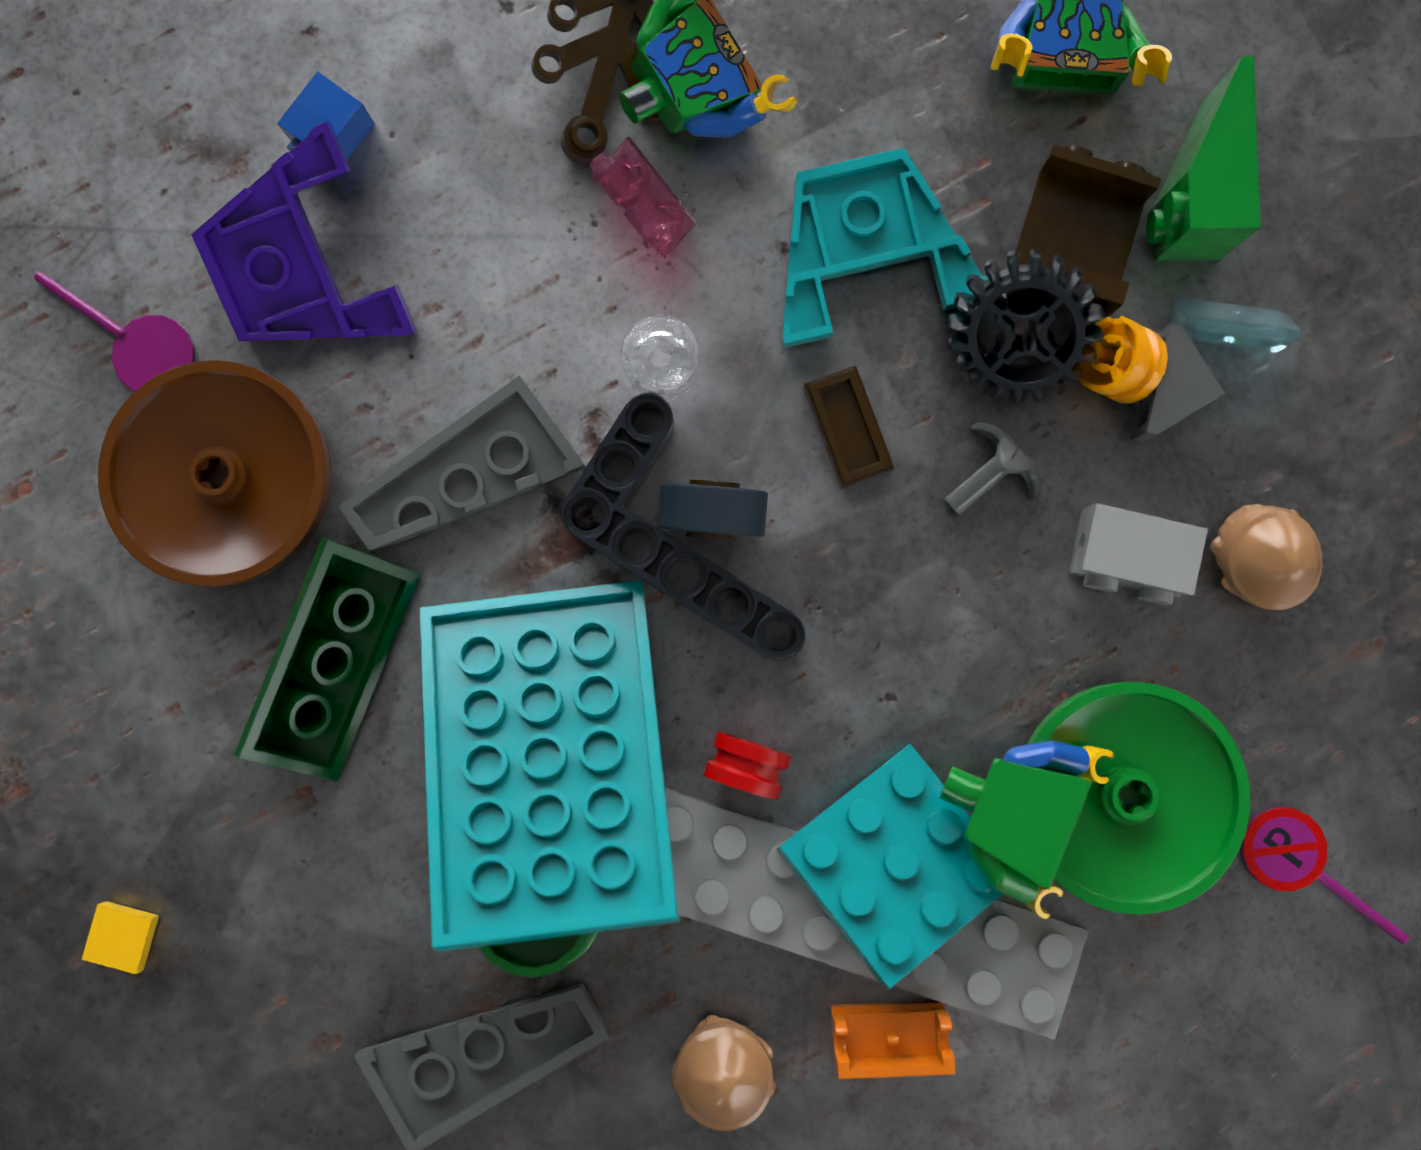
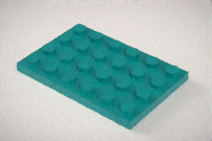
[420,580,679,952]

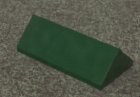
[234,537,421,782]

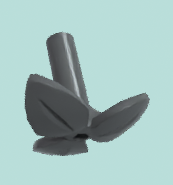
[945,422,1041,515]

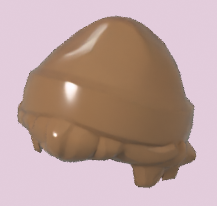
[1210,504,1323,610]
[672,1015,776,1131]

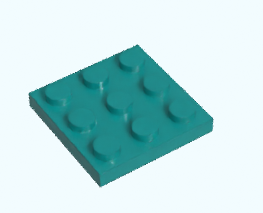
[777,744,1003,990]

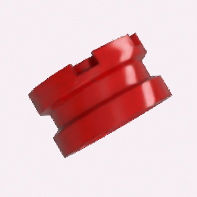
[703,731,792,800]

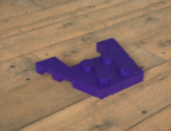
[191,121,417,341]

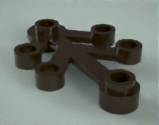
[531,0,662,164]

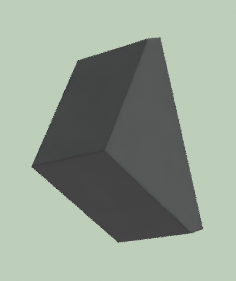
[1131,323,1225,443]

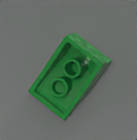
[1146,56,1260,261]

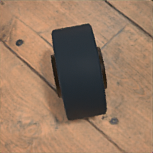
[657,479,768,540]

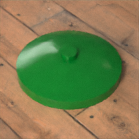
[1027,682,1250,915]

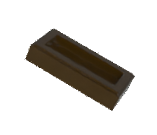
[803,365,894,489]

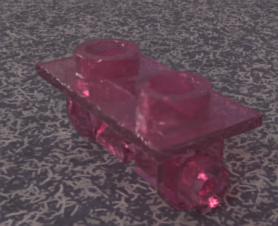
[589,137,697,259]

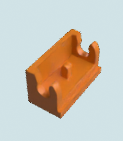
[831,1000,956,1079]

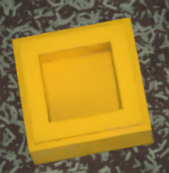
[82,901,159,974]

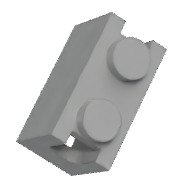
[1068,503,1208,605]

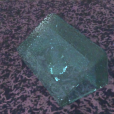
[1172,297,1301,352]

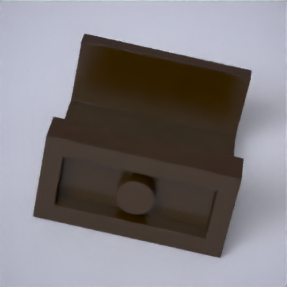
[1014,145,1161,317]

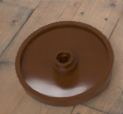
[98,360,331,588]

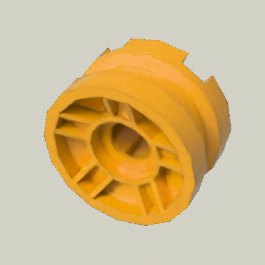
[1077,315,1168,403]

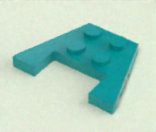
[782,147,988,349]

